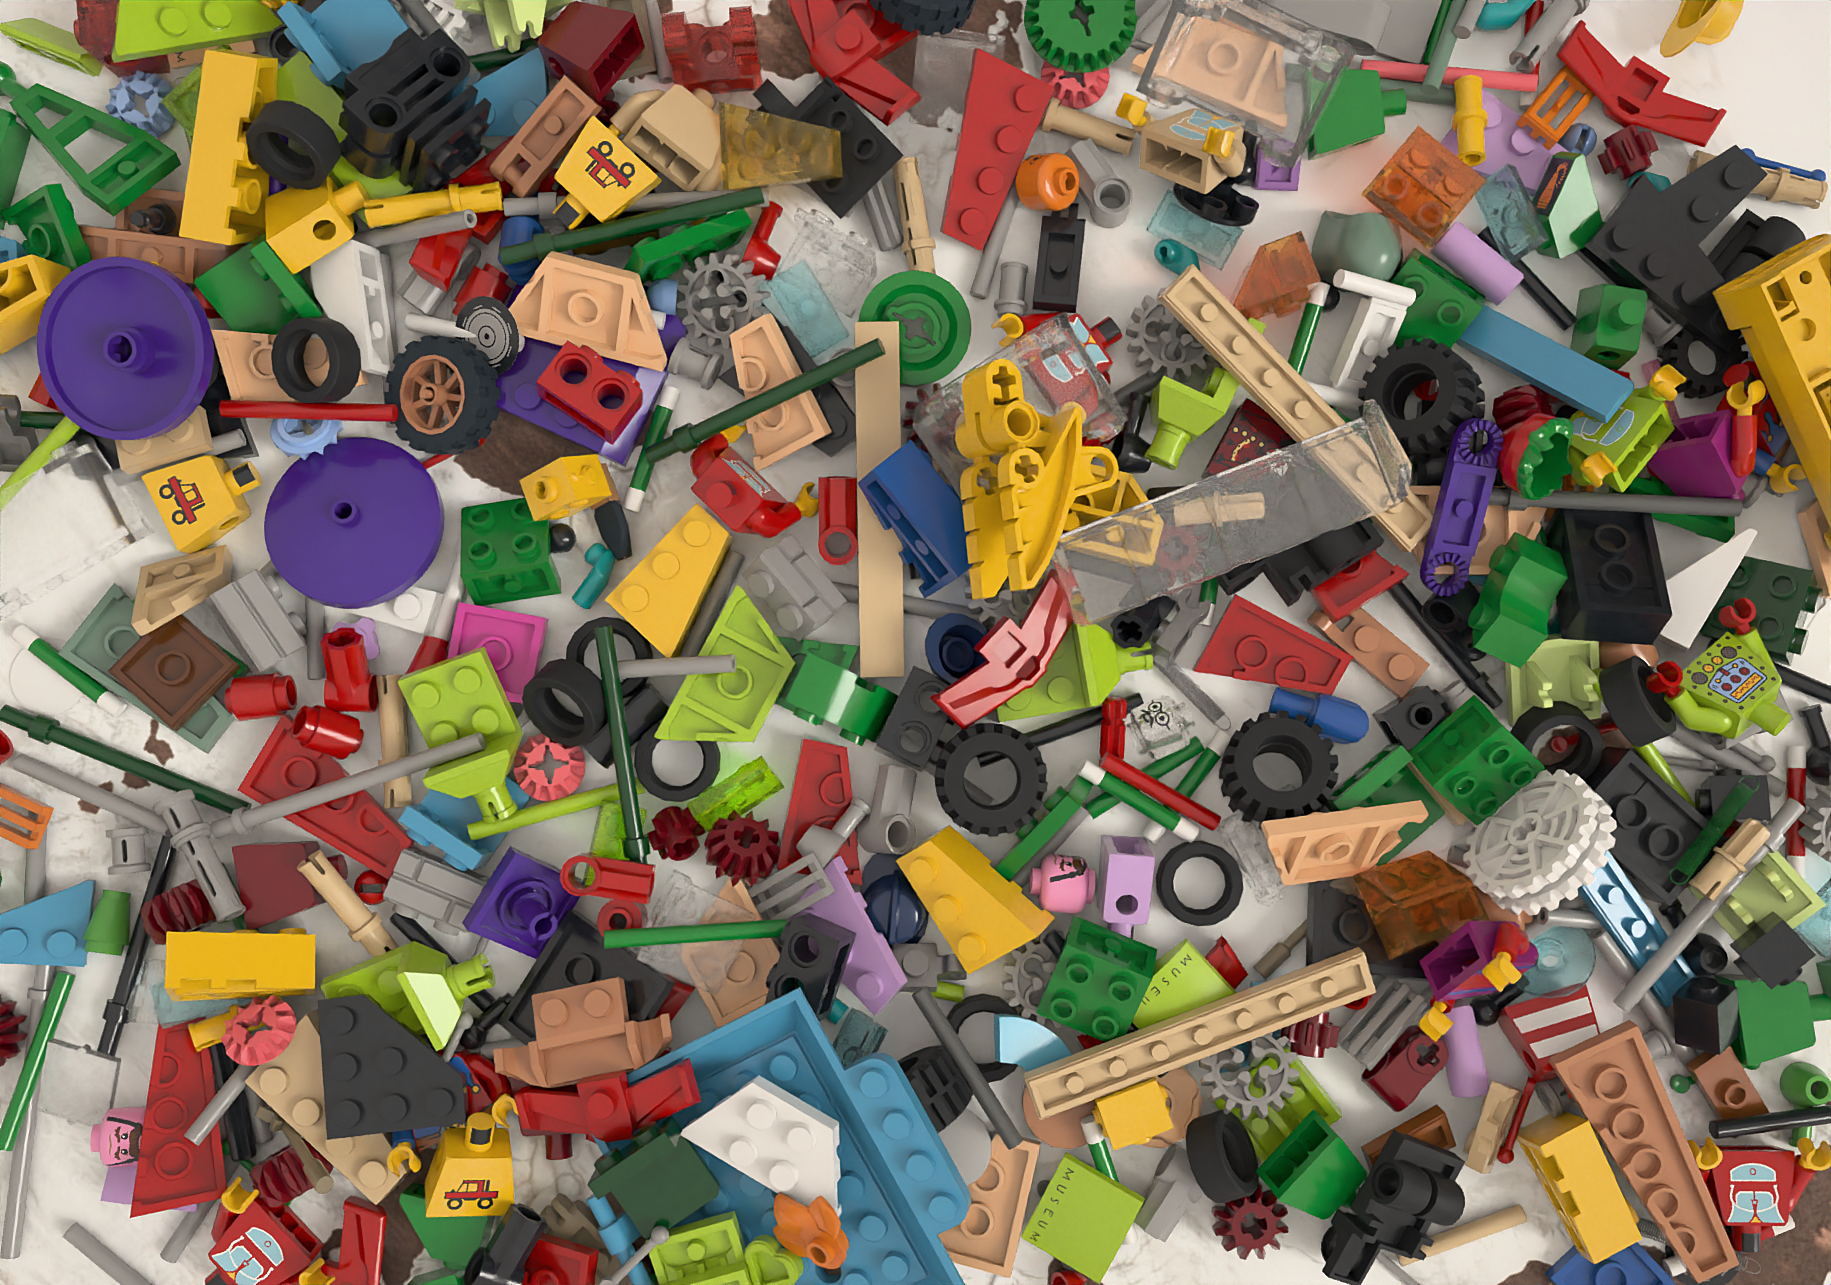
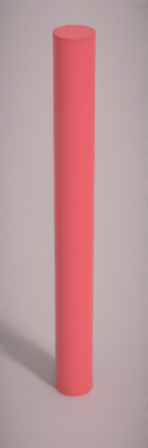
[1360,59,1538,92]

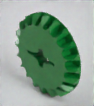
[1024,0,1138,73]
[858,270,972,386]

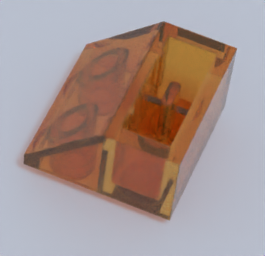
[1361,125,1486,250]
[1229,231,1321,322]
[1353,850,1490,960]

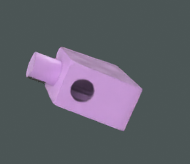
[1097,835,1155,939]

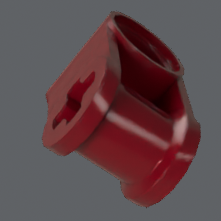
[1361,1025,1448,1112]

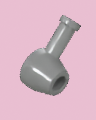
[796,797,871,870]

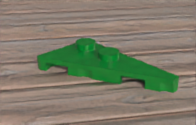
[993,774,1094,881]

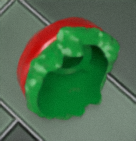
[1497,413,1573,500]

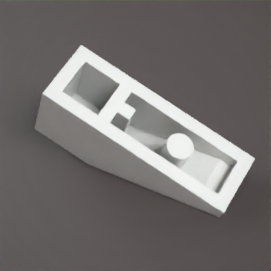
[310,240,395,377]
[1656,528,1758,653]

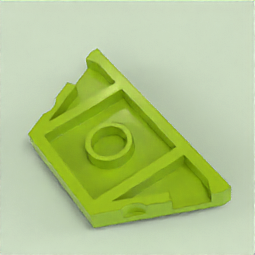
[111,0,283,63]
[654,585,796,743]

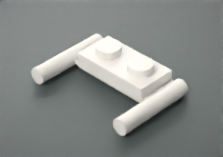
[1306,269,1416,412]
[337,553,465,641]

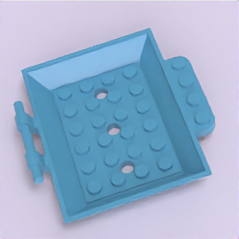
[586,987,971,1285]

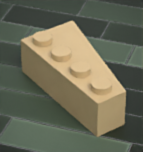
[244,1009,422,1205]

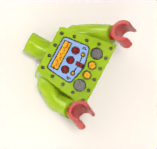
[1646,598,1791,739]

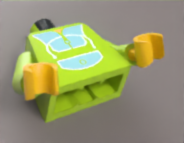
[1555,364,1686,493]

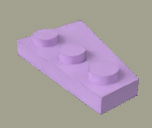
[786,856,908,1016]

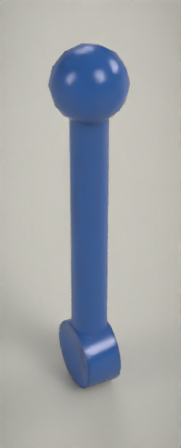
[1742,148,1826,181]

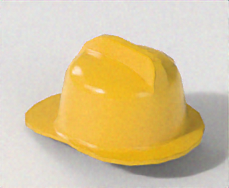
[1659,0,1744,58]

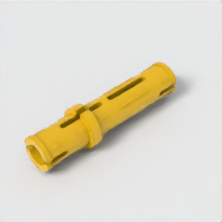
[363,181,504,229]

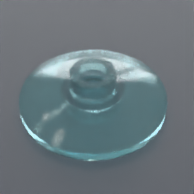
[1514,915,1596,998]

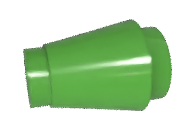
[82,889,131,956]

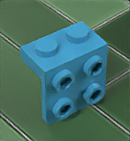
[277,0,410,90]
[398,775,531,871]

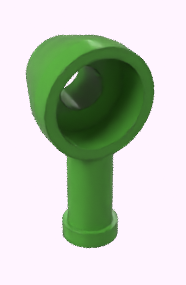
[1780,1062,1831,1147]

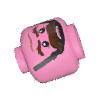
[1029,854,1095,914]
[90,1106,146,1167]

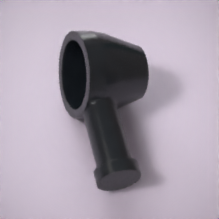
[1111,392,1152,474]
[1797,704,1831,786]
[1658,898,1728,977]

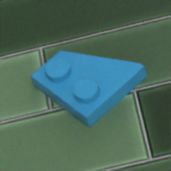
[465,48,550,137]
[0,879,96,967]

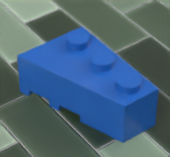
[858,440,973,599]

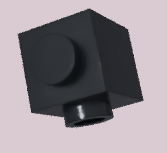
[1372,685,1449,751]
[1695,769,1771,828]
[1730,911,1816,990]
[1673,977,1740,1055]

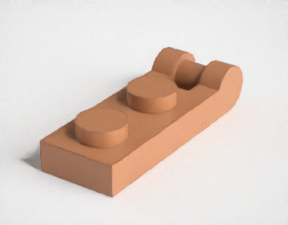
[489,75,602,198]
[1307,607,1430,698]

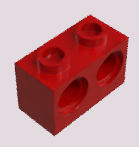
[536,340,643,446]

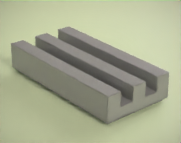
[747,852,835,920]
[1337,977,1427,1071]

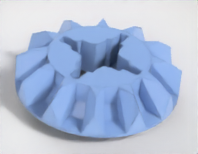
[105,70,178,138]
[270,401,343,460]

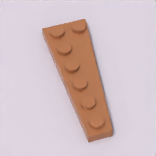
[1548,1020,1739,1284]

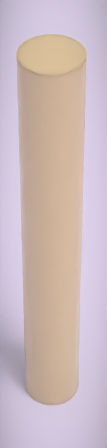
[1396,1205,1527,1267]

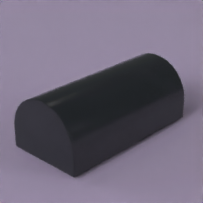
[584,683,671,769]

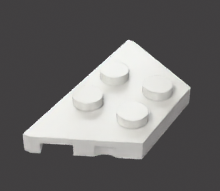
[681,1075,842,1217]

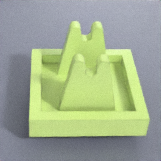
[454,0,574,53]
[1505,633,1601,728]
[1687,850,1826,941]

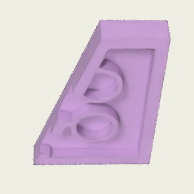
[1427,88,1569,197]

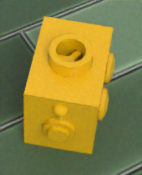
[519,454,612,522]
[1092,1077,1173,1150]

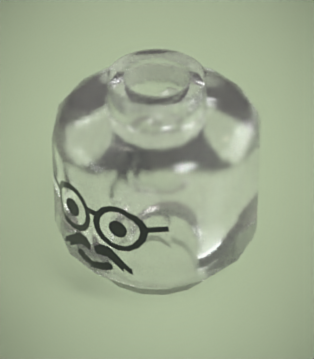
[1126,695,1195,760]

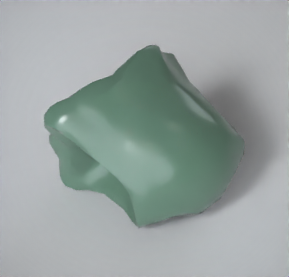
[1311,210,1403,292]

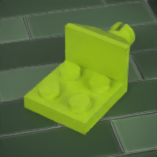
[1144,317,1267,470]
[996,617,1153,723]
[397,646,523,824]
[320,941,496,1051]

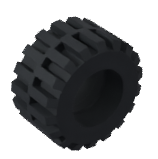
[1358,338,1485,460]
[1219,710,1339,830]
[934,723,1048,837]
[897,1045,973,1133]

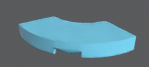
[994,1014,1073,1072]

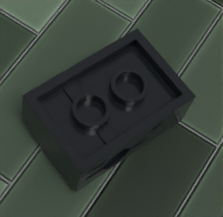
[1544,508,1673,645]
[1583,746,1727,906]

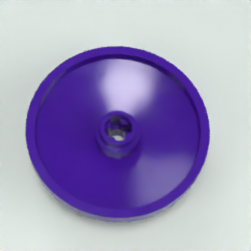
[37,257,214,441]
[264,437,445,609]

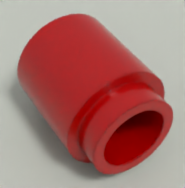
[452,262,513,316]
[225,672,297,721]
[291,705,364,760]
[597,899,648,937]

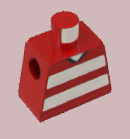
[1497,983,1600,1100]

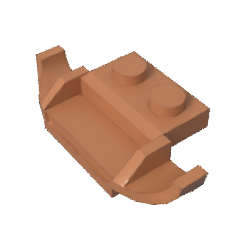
[77,188,246,284]
[493,977,673,1089]

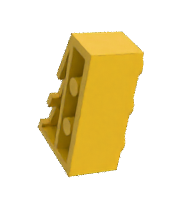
[605,503,734,658]
[896,825,1055,975]
[164,928,316,1002]
[1516,1110,1642,1264]

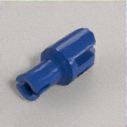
[498,191,545,286]
[1268,687,1369,744]

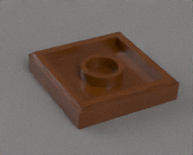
[108,614,241,732]

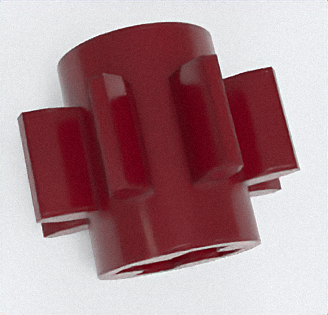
[1597,125,1659,181]
[647,806,706,861]
[1280,1011,1339,1058]

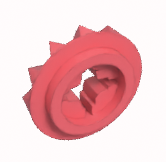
[1041,60,1110,109]
[513,733,585,802]
[220,995,296,1066]

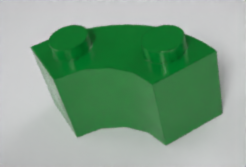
[1468,532,1568,669]
[785,652,899,747]

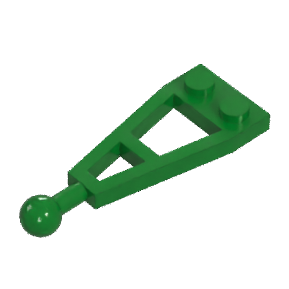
[0,61,181,217]

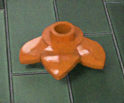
[773,1192,849,1269]

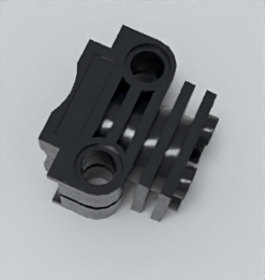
[338,27,492,194]

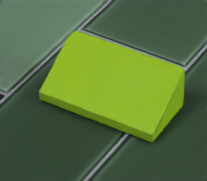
[0,18,109,77]

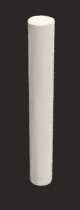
[405,313,525,352]

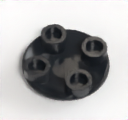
[1173,176,1259,227]

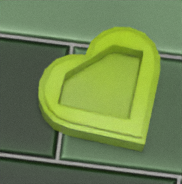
[744,1235,804,1285]

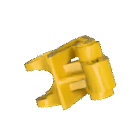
[955,359,1119,600]

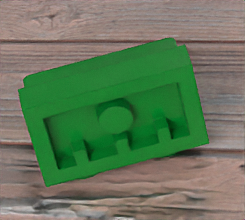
[194,231,323,335]
[1391,247,1485,349]
[460,498,561,606]
[1408,695,1544,825]
[1325,745,1445,867]
[1037,915,1158,1042]

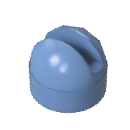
[1557,123,1597,158]
[646,279,678,315]

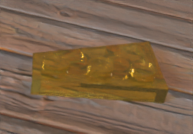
[719,101,842,190]

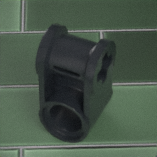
[1421,576,1487,662]

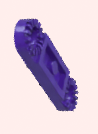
[1420,418,1504,596]

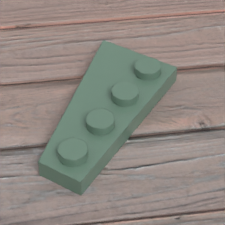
[58,583,235,754]

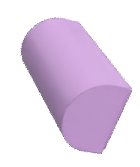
[1430,221,1524,306]
[1440,998,1490,1098]

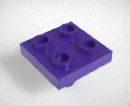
[462,846,587,959]

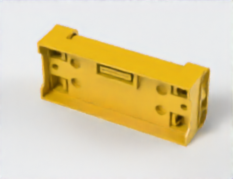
[1712,233,1831,551]

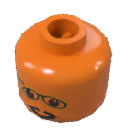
[1015,153,1080,211]

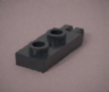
[1032,203,1086,313]

